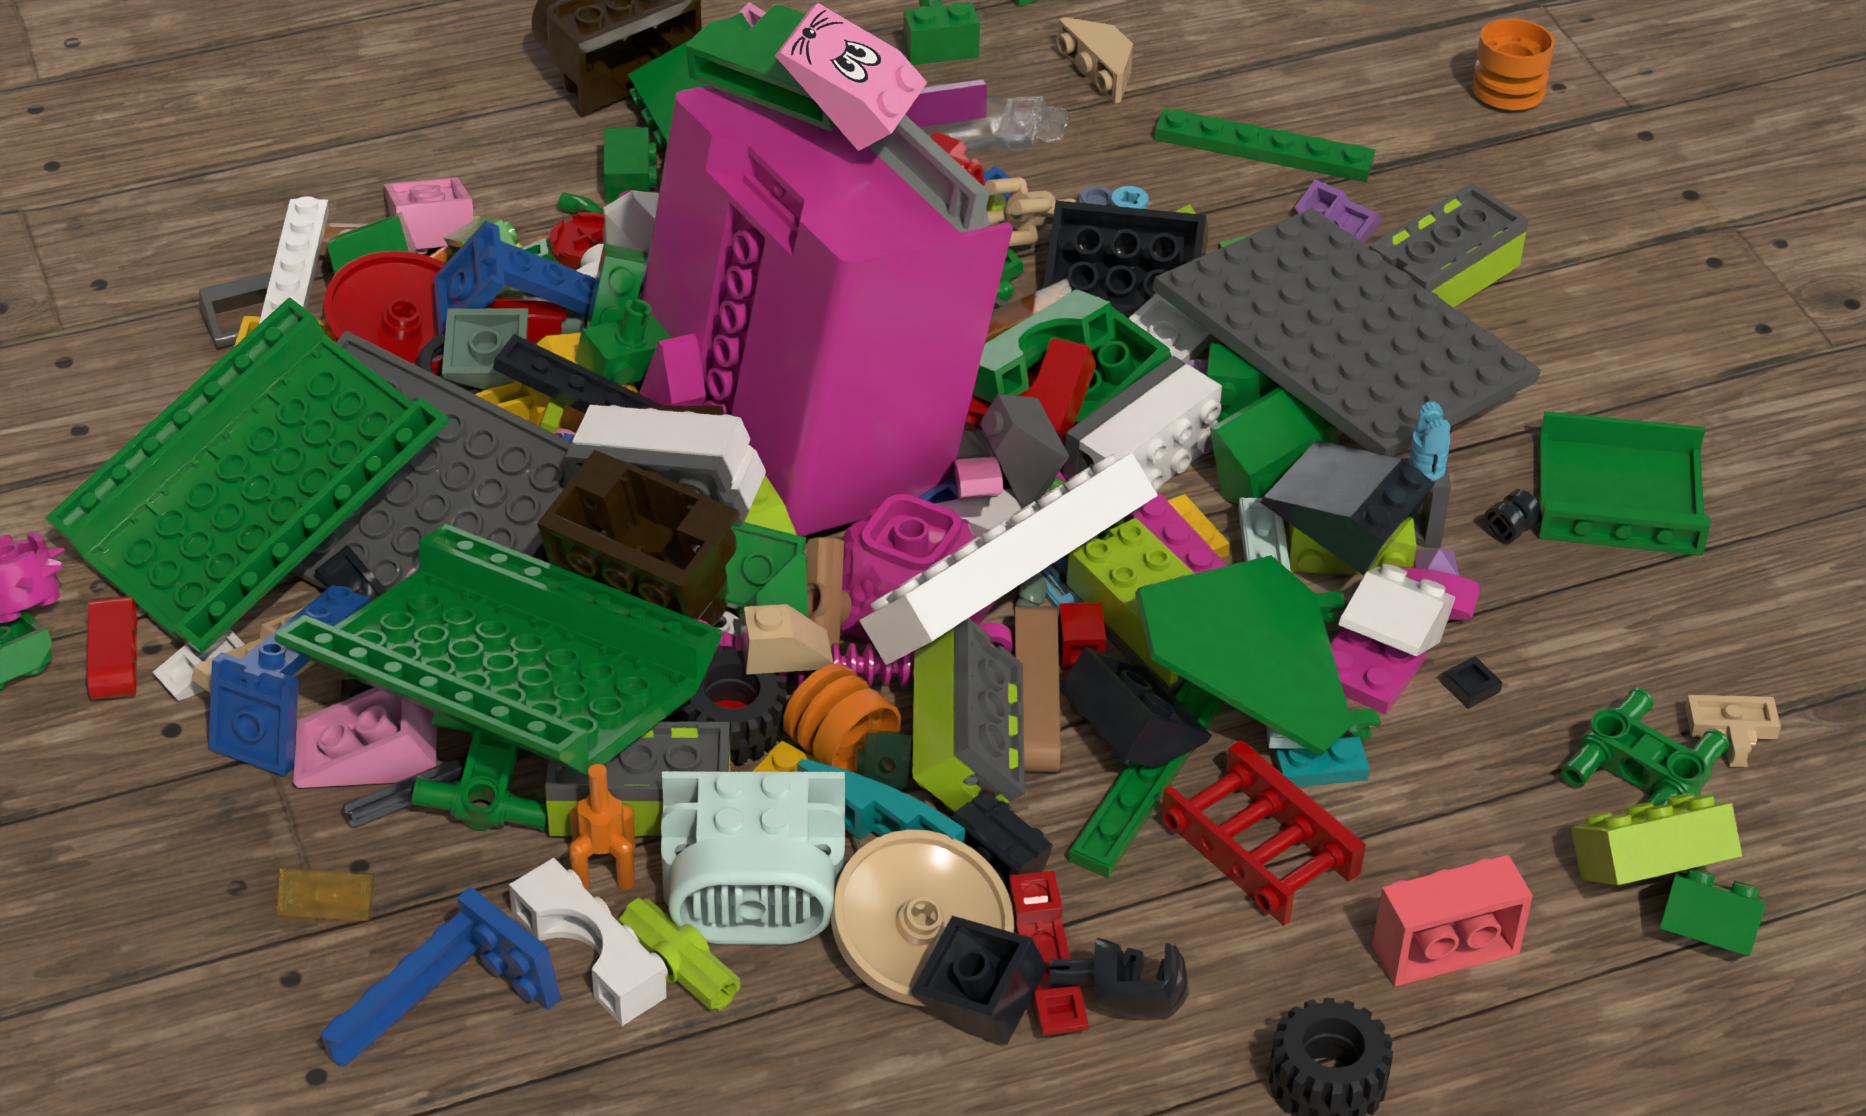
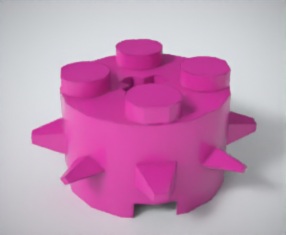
[0,532,65,623]

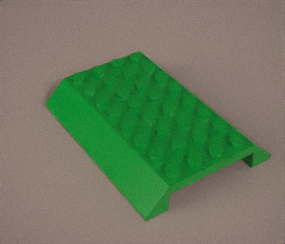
[45,297,450,654]
[275,523,722,776]

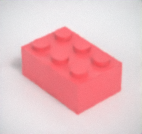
[1372,855,1533,987]

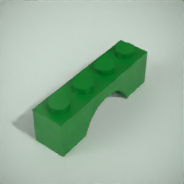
[972,289,1115,403]

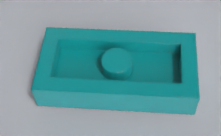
[1273,737,1370,787]

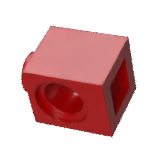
[1058,602,1106,670]

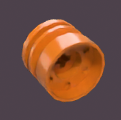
[1471,18,1555,110]
[783,663,901,776]

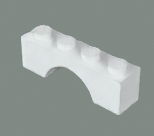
[509,858,668,1026]

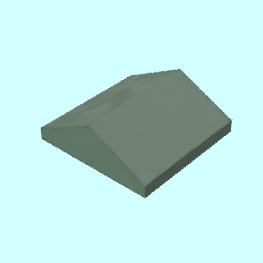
[442,308,529,390]

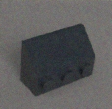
[1059,647,1212,769]

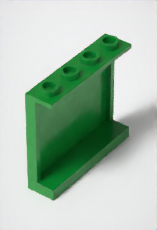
[1538,411,1710,556]

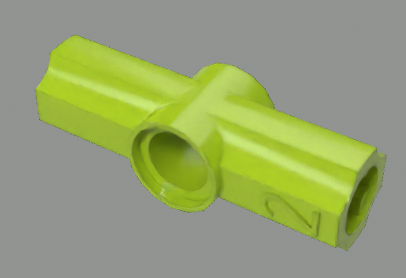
[618,897,740,1011]

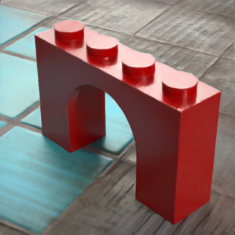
[964,338,1096,447]

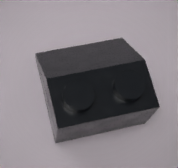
[911,915,1047,1045]

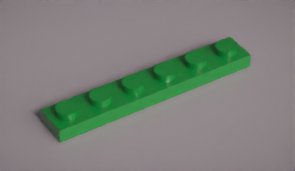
[1154,108,1376,183]

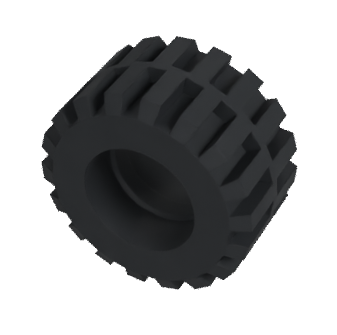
[675,646,787,764]
[1268,998,1393,1116]

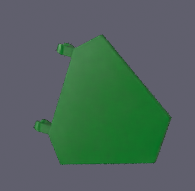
[1135,555,1381,757]

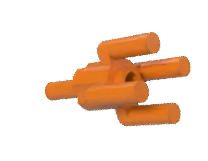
[569,764,636,890]

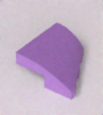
[1295,179,1382,244]

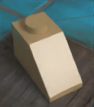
[740,604,834,674]

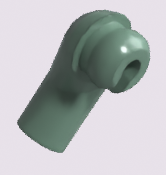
[1016,574,1047,607]

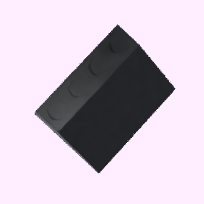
[1042,200,1209,319]

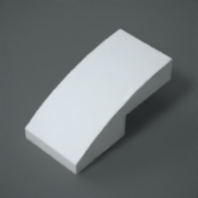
[153,628,245,701]

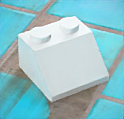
[1338,564,1456,656]

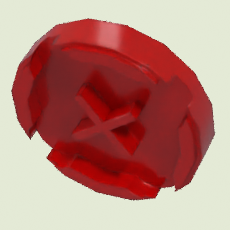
[550,212,605,270]

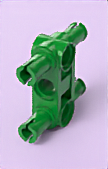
[1561,687,1730,806]
[412,713,548,831]

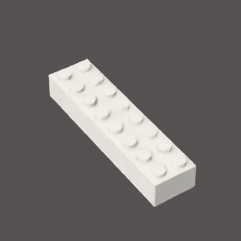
[859,453,1158,665]

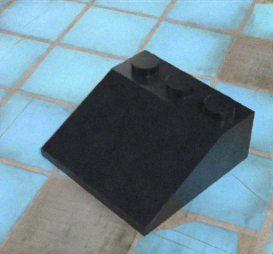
[1260,440,1435,576]

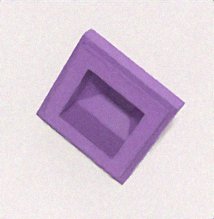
[1414,548,1460,576]

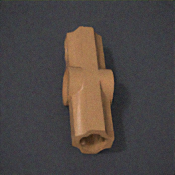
[807,537,852,648]

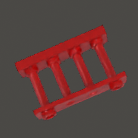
[1161,739,1366,926]

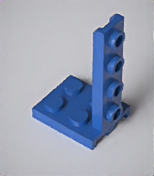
[434,221,596,335]
[208,585,370,776]
[320,886,561,1066]

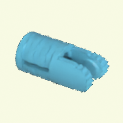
[1408,401,1451,481]

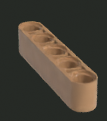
[1014,606,1060,772]

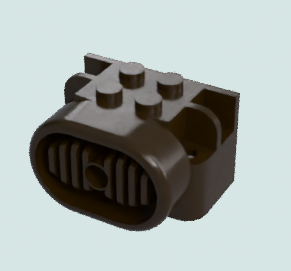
[531,0,702,115]
[537,449,740,626]

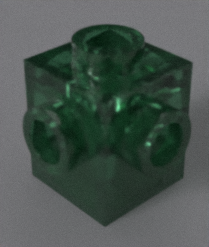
[857,730,913,791]

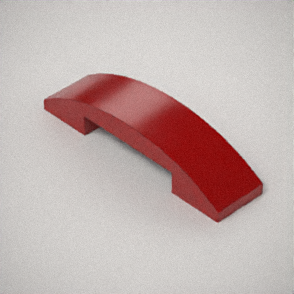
[1009,870,1089,1036]

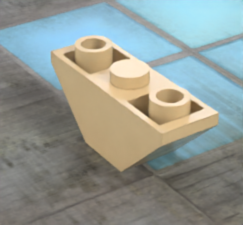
[1056,17,1133,104]

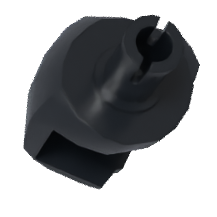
[1050,938,1189,1019]

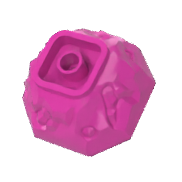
[840,494,997,647]

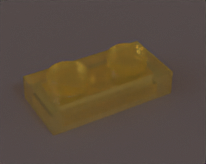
[277,868,375,921]

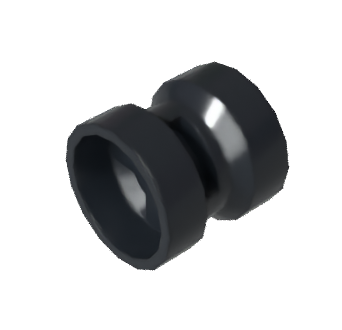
[1484,489,1542,544]

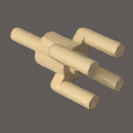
[984,177,1076,247]

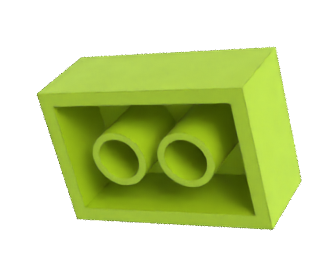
[1571,793,1742,885]

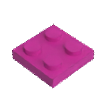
[1330,627,1426,715]

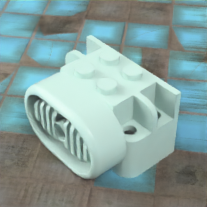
[661,772,845,945]

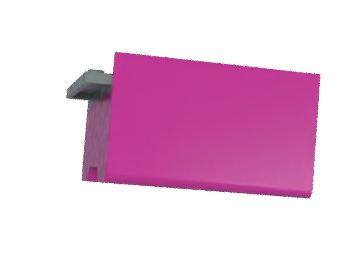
[640,86,1013,536]

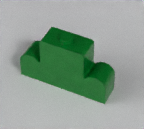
[686,4,836,131]

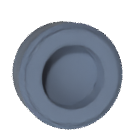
[1079,186,1113,206]

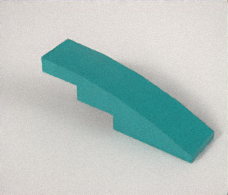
[797,759,965,843]

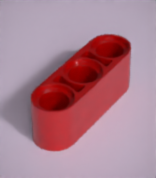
[87,596,137,700]

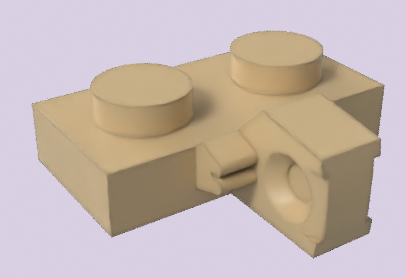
[1685,695,1781,767]

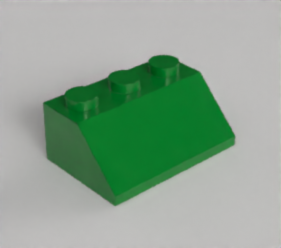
[1210,386,1340,504]

